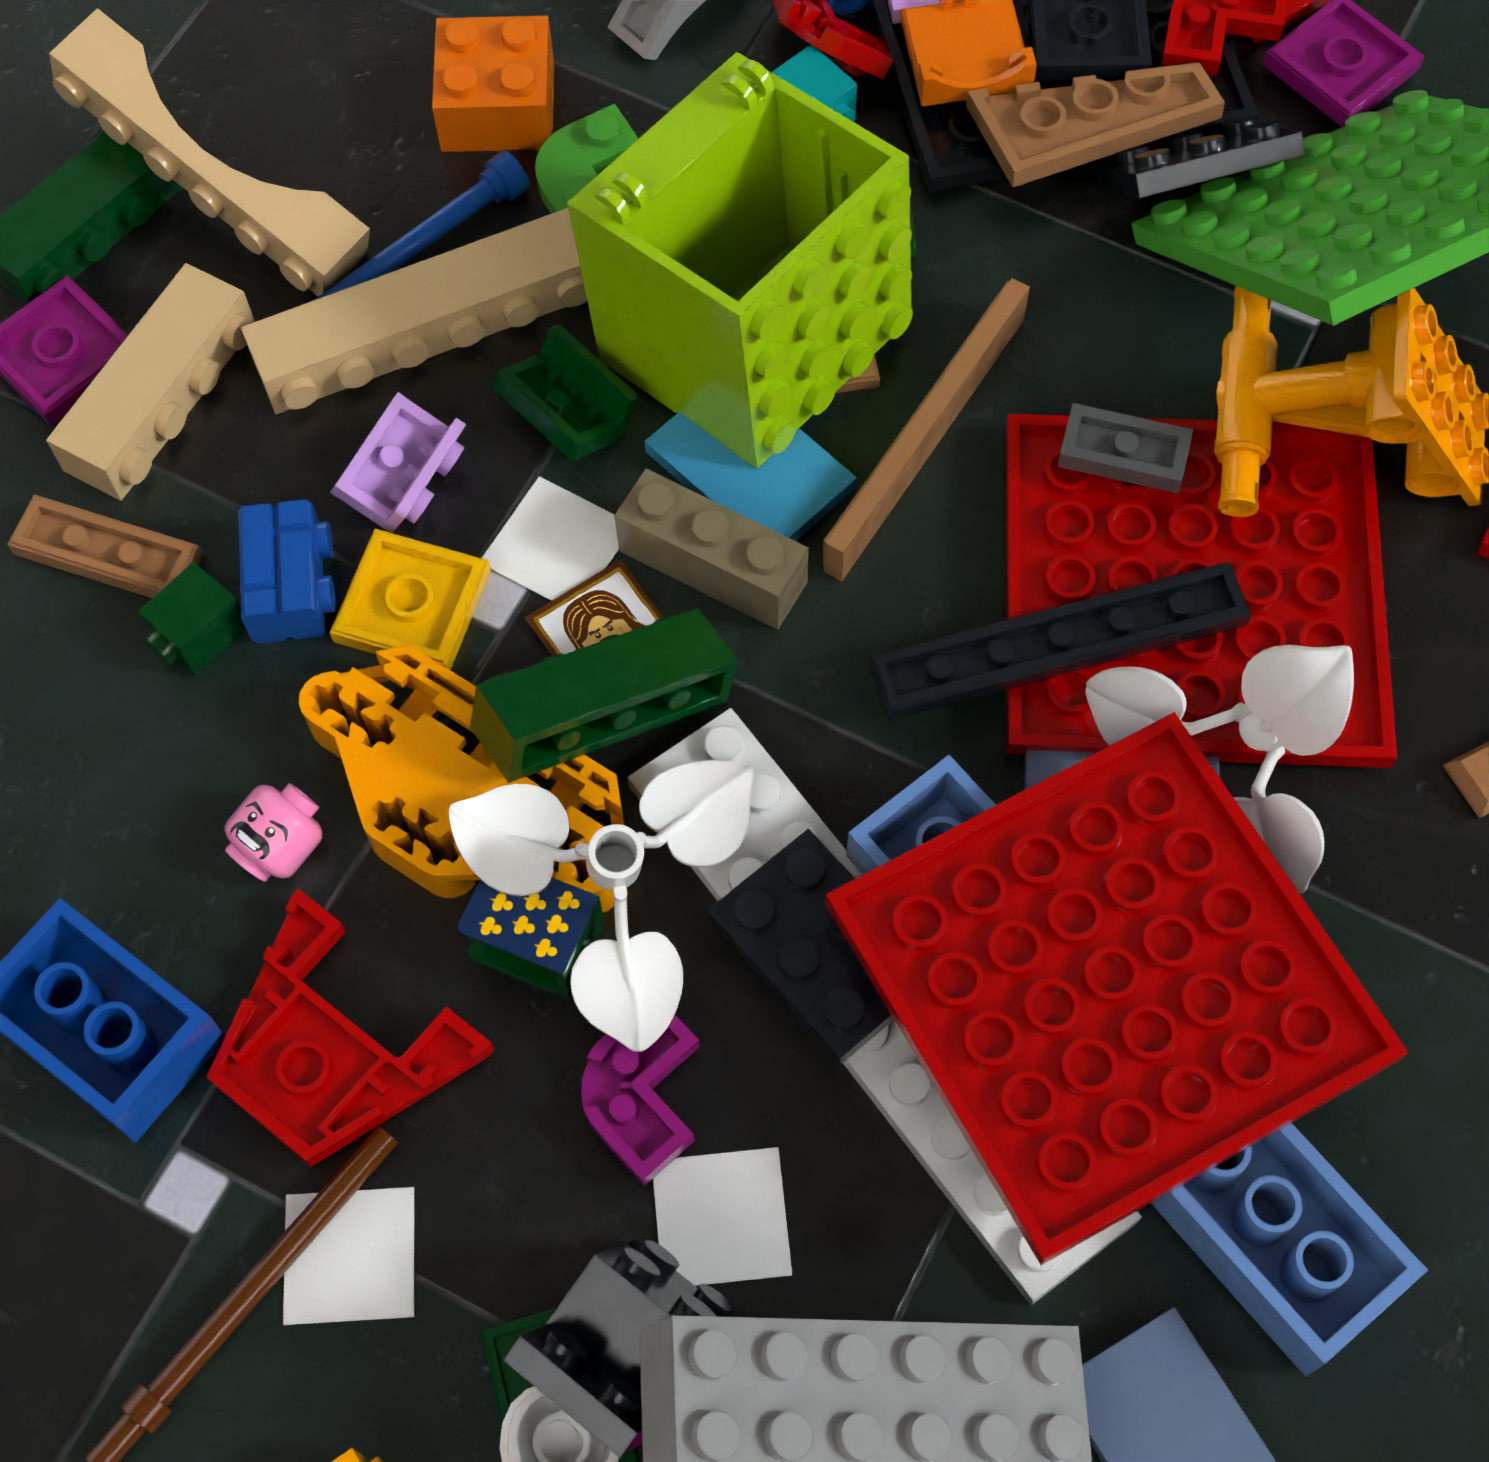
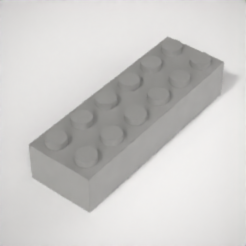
[640,1315,1092,1462]

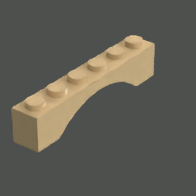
[49,8,370,296]

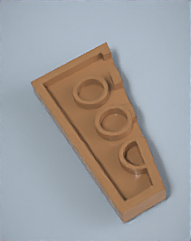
[966,62,1225,187]

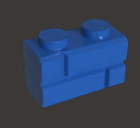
[238,499,336,644]

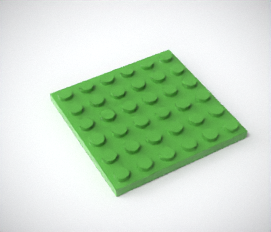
[1131,90,1489,326]

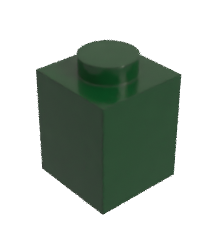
[138,561,246,676]

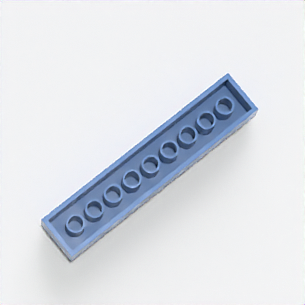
[846,755,1428,1377]

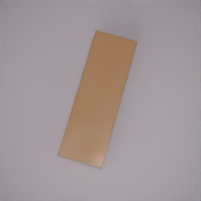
[7,494,204,598]

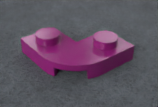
[581,1014,699,1186]

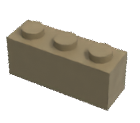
[614,469,809,630]

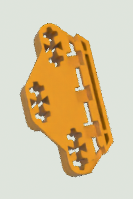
[299,645,625,913]

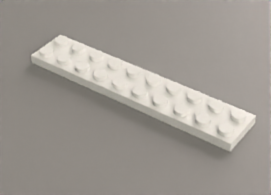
[628,708,1142,1306]

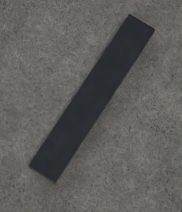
[869,562,1252,721]

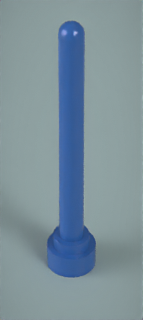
[313,150,530,301]

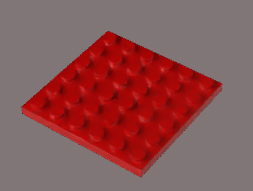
[1006,414,1397,768]
[825,712,1409,1265]

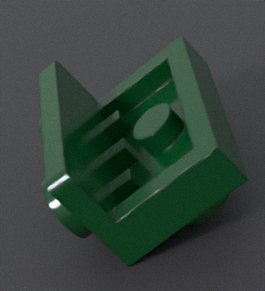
[493,325,637,462]

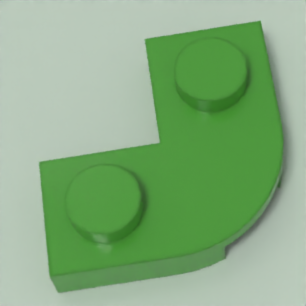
[535,104,639,214]

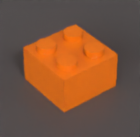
[432,16,554,152]

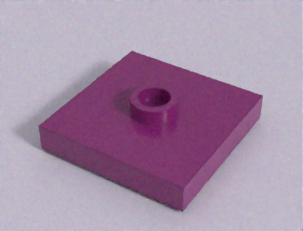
[1262,0,1425,127]
[0,275,128,427]

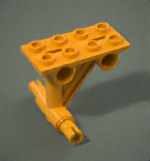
[1214,286,1489,517]

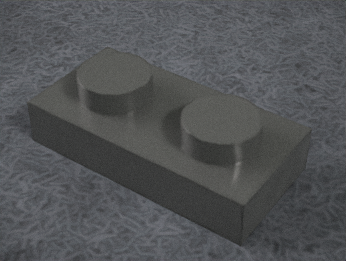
[1057,403,1194,494]

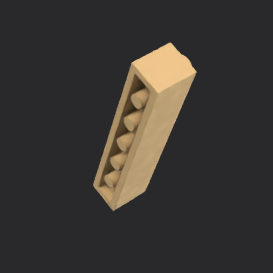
[241,208,587,414]

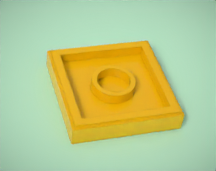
[329,529,491,670]

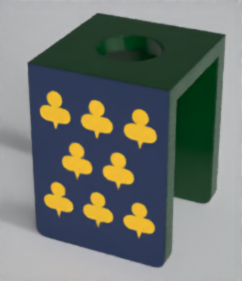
[457,878,605,1001]

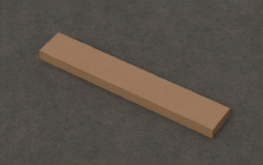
[823,278,1030,582]

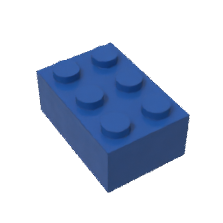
[0,898,225,1143]

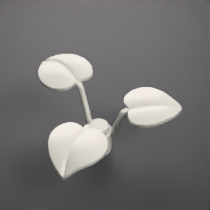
[1085,645,1354,893]
[449,760,754,1052]

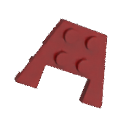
[207,888,495,1167]

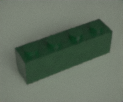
[0,127,191,305]
[470,608,738,783]

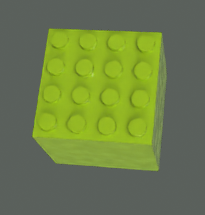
[567,52,913,469]

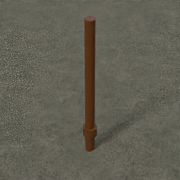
[85,1126,398,1462]

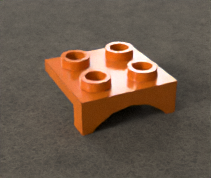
[900,0,1037,107]

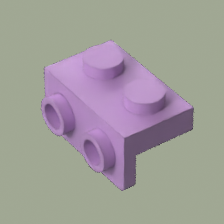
[330,392,466,533]

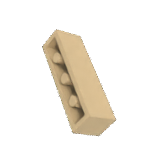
[46,263,255,501]

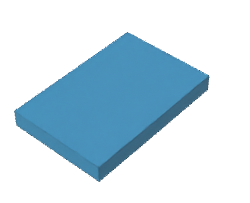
[644,411,857,541]

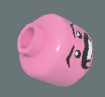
[225,783,323,882]

